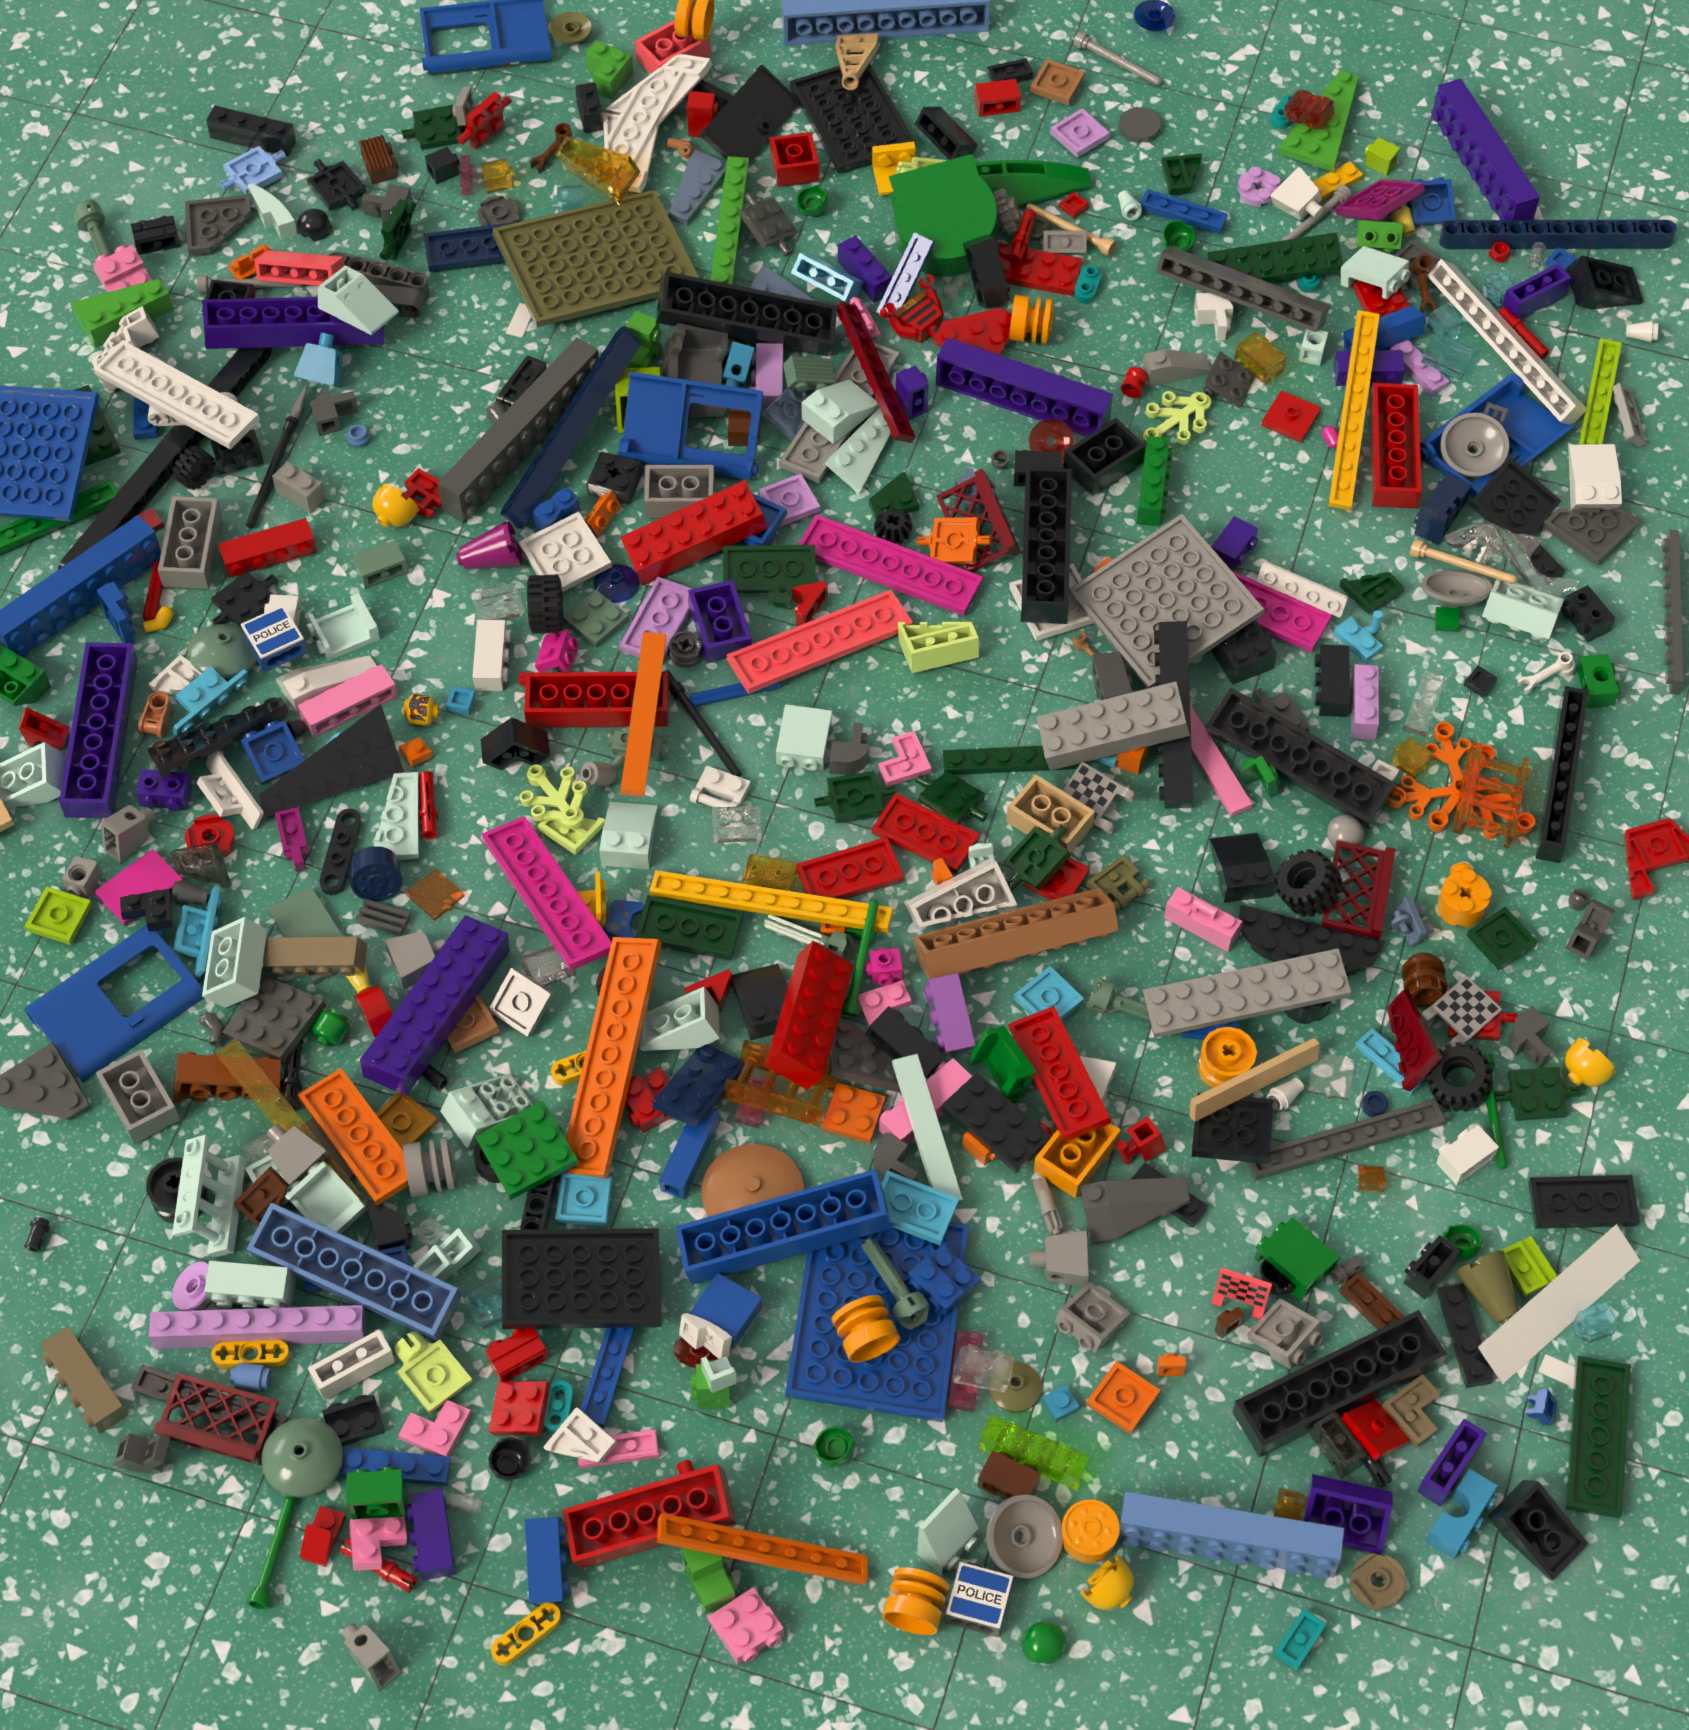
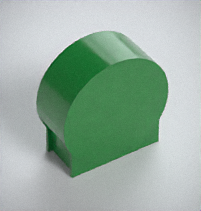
[889,154,997,277]

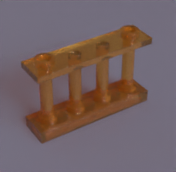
[1452,741,1531,848]
[724,1040,839,1127]

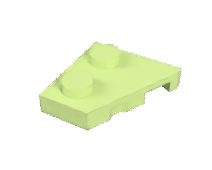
[538,809,605,855]

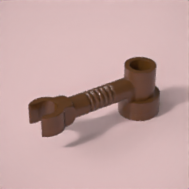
[530,123,572,173]
[1412,254,1436,314]

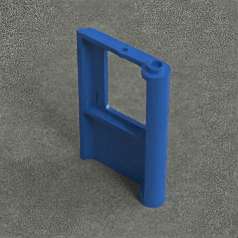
[618,371,763,480]
[1420,373,1575,498]
[24,925,204,1083]

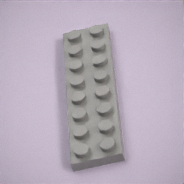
[779,342,900,483]
[1143,948,1351,1038]

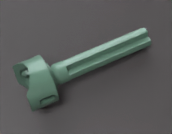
[74,200,112,256]
[764,915,856,961]
[1086,977,1149,1020]
[861,1238,929,1330]

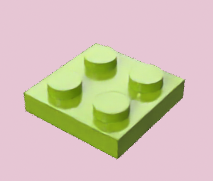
[24,886,92,945]

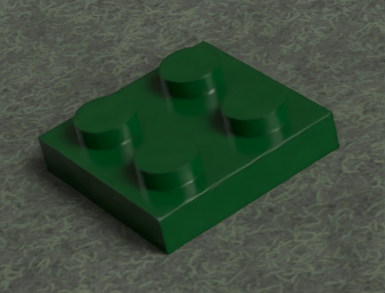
[1466,907,1538,971]

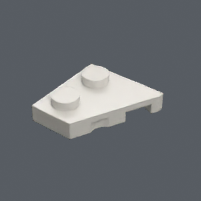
[149,655,202,695]
[543,1407,618,1463]

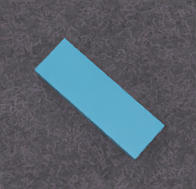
[1355,1028,1428,1095]

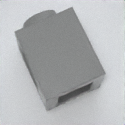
[62,856,102,899]

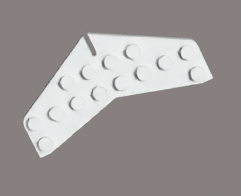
[603,54,712,193]

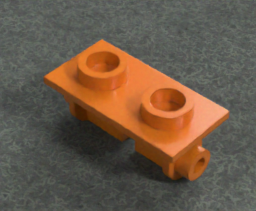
[228,244,271,279]
[584,490,621,538]

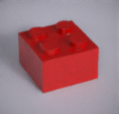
[770,132,819,186]

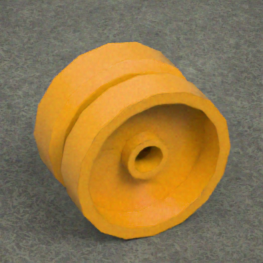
[675,0,715,41]
[1198,1027,1257,1088]

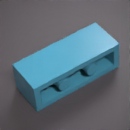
[791,253,864,302]

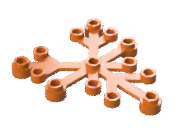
[1387,721,1535,839]

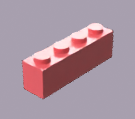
[254,250,345,286]

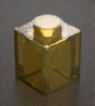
[481,158,515,194]
[1392,736,1433,780]

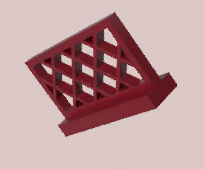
[936,468,1021,572]
[1321,840,1396,940]
[153,1373,279,1466]

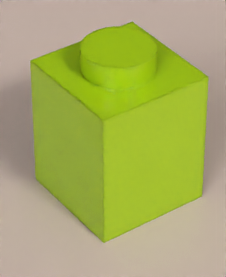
[1364,137,1400,176]

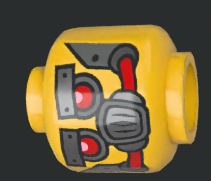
[403,694,439,726]

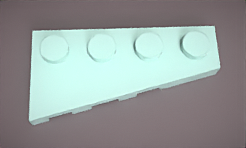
[825,407,891,494]
[374,772,419,860]

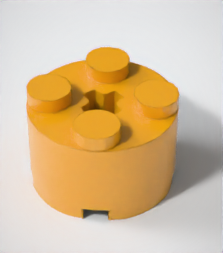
[1438,869,1492,928]

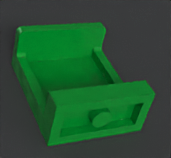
[968,1026,1036,1104]
[1254,1217,1339,1301]

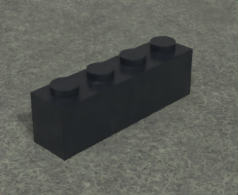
[206,105,296,157]

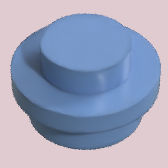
[347,425,370,446]

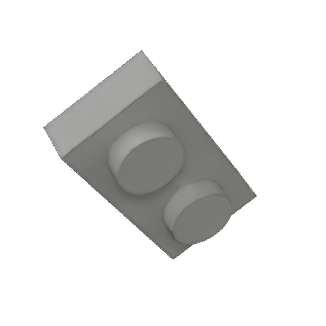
[453,86,474,126]
[1043,230,1087,253]

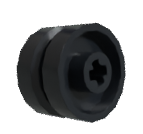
[146,1157,209,1224]

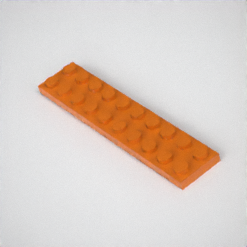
[565,937,662,1179]

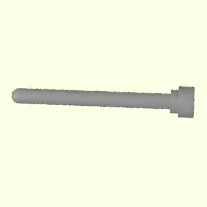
[1073,31,1162,85]
[1281,185,1352,241]
[197,275,303,293]

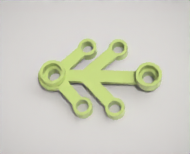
[1142,391,1211,445]
[519,764,588,829]

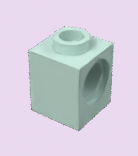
[1299,329,1328,366]

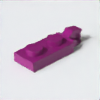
[275,807,309,871]

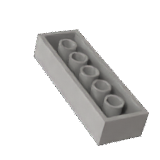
[1037,682,1190,771]

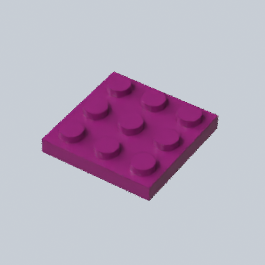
[1334,179,1425,221]

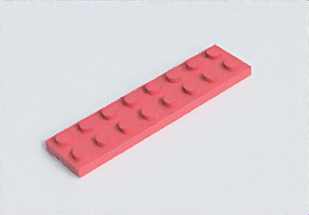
[727,590,913,694]

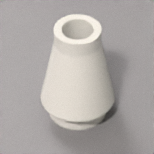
[1626,321,1658,343]
[1267,1078,1304,1111]

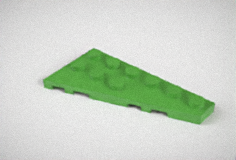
[1278,70,1359,172]

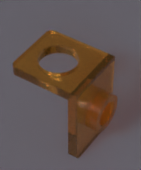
[1273,1488,1305,1521]

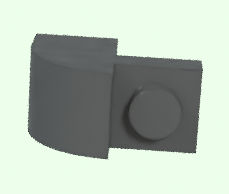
[362,184,412,223]
[312,390,358,436]
[830,723,870,775]
[1565,899,1615,960]
[1509,1005,1552,1068]
[873,1132,918,1183]
[113,1434,170,1474]

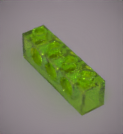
[979,1414,1090,1491]

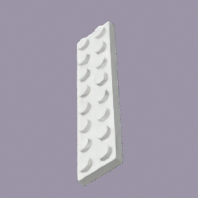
[93,340,260,450]

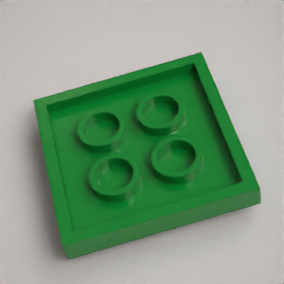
[475,1101,579,1200]

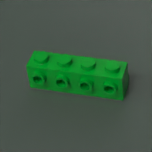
[1137,436,1173,526]

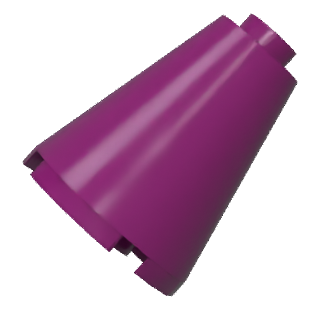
[456,521,523,569]

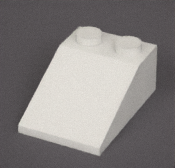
[1568,444,1622,511]

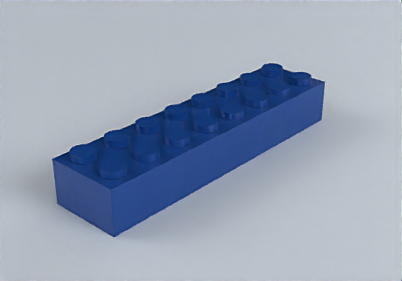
[0,515,161,657]
[675,1169,892,1285]

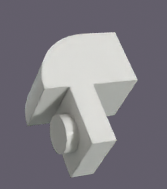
[1194,293,1233,341]

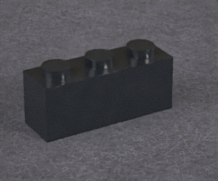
[914,107,978,160]
[963,235,1010,309]
[1314,644,1350,717]
[865,1006,945,1078]

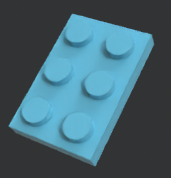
[882,1171,959,1245]

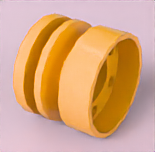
[1009,294,1054,345]
[831,1295,900,1363]
[882,1567,950,1635]

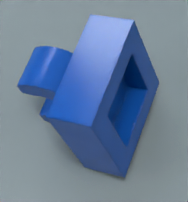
[1525,1389,1557,1425]

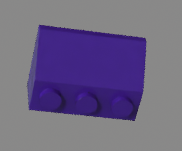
[1303,1474,1393,1554]

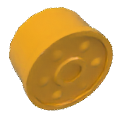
[1062,1500,1120,1564]

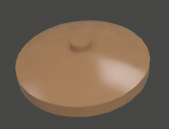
[701,1144,804,1217]

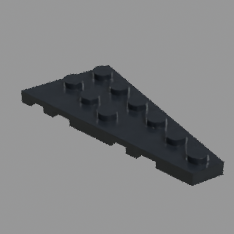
[147,697,289,780]
[259,704,404,818]

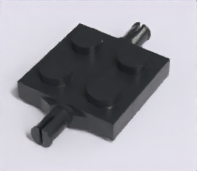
[307,159,366,211]
[211,571,278,628]

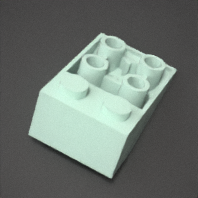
[318,266,398,335]
[440,1073,533,1148]

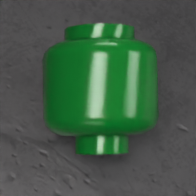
[312,1009,350,1048]

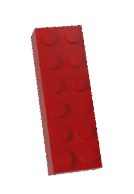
[1369,383,1422,509]
[620,480,768,586]
[524,671,669,728]
[765,940,854,1090]
[562,1464,737,1569]

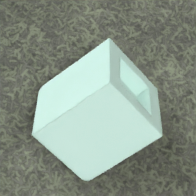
[701,1356,737,1393]

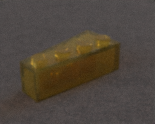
[555,136,641,205]

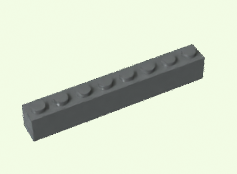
[1156,246,1330,332]

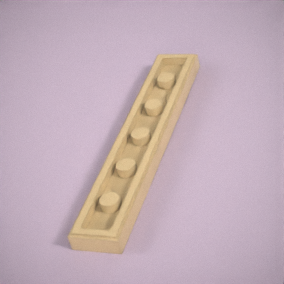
[1190,1038,1320,1122]

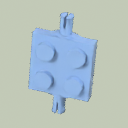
[219,146,286,195]

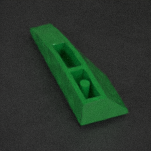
[975,160,1091,207]
[0,644,51,706]

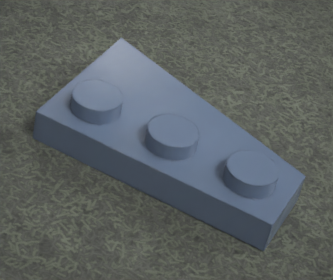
[750,264,814,301]

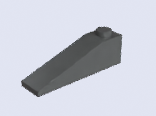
[1081,1177,1190,1245]

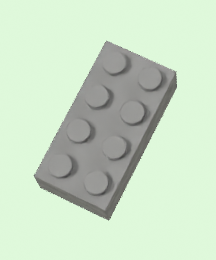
[158,496,222,589]

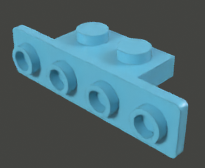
[174,666,248,736]
[173,885,222,980]

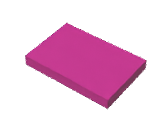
[94,849,183,926]

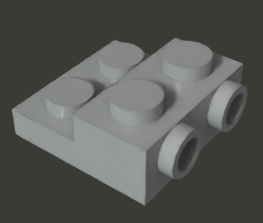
[1054,1282,1130,1353]
[1247,1298,1324,1370]

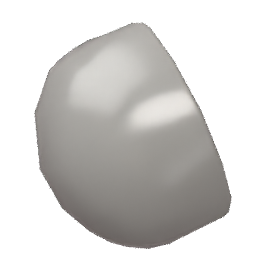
[1327,815,1364,847]

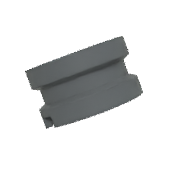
[669,631,702,668]

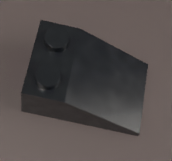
[1566,255,1644,310]
[1209,833,1275,903]
[732,963,788,1041]
[1487,1480,1588,1580]

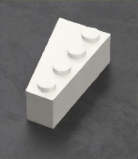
[904,858,1017,927]

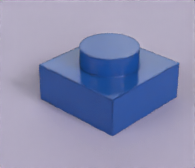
[1545,247,1577,271]

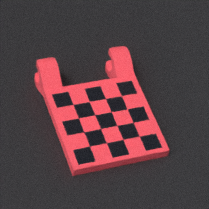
[1211,1268,1272,1320]

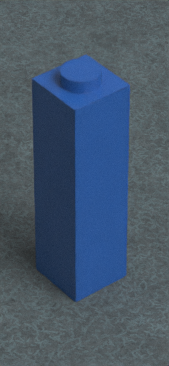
[1343,305,1426,351]
[659,1108,720,1199]

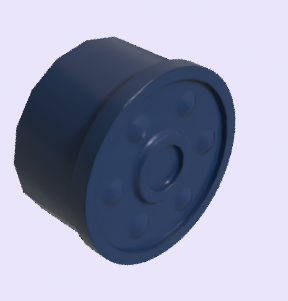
[350,846,402,901]

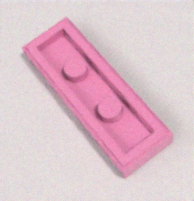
[578,1429,659,1469]

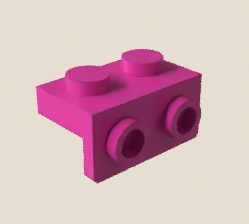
[535,629,579,672]

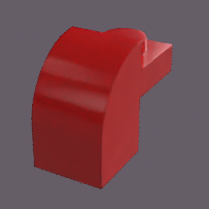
[354,986,393,1038]

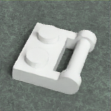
[689,766,751,817]

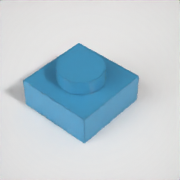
[446,686,476,715]
[1042,1385,1079,1422]

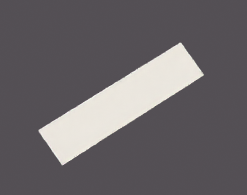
[1478,1224,1641,1384]

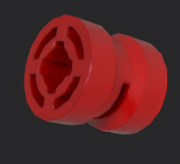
[1120,367,1148,398]

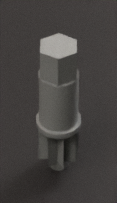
[1033,1177,1064,1235]

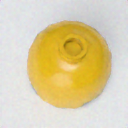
[372,484,419,527]
[1565,1038,1616,1087]
[1080,1555,1134,1610]

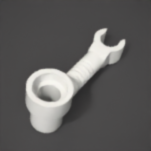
[1518,652,1575,695]

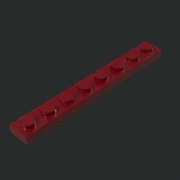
[836,301,916,443]

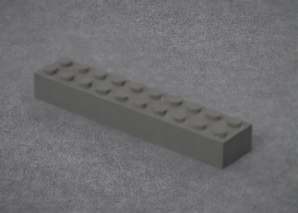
[438,338,599,523]

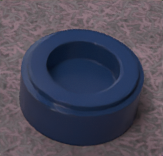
[1361,1091,1388,1117]

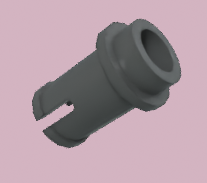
[1330,1255,1365,1284]

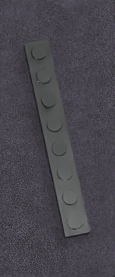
[1662,529,1684,694]
[1247,1099,1446,1180]

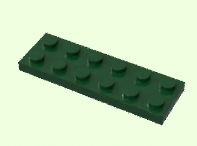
[1207,232,1343,282]
[1565,1356,1631,1518]

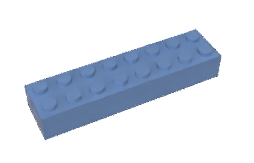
[246,1203,462,1341]
[1117,1492,1344,1579]

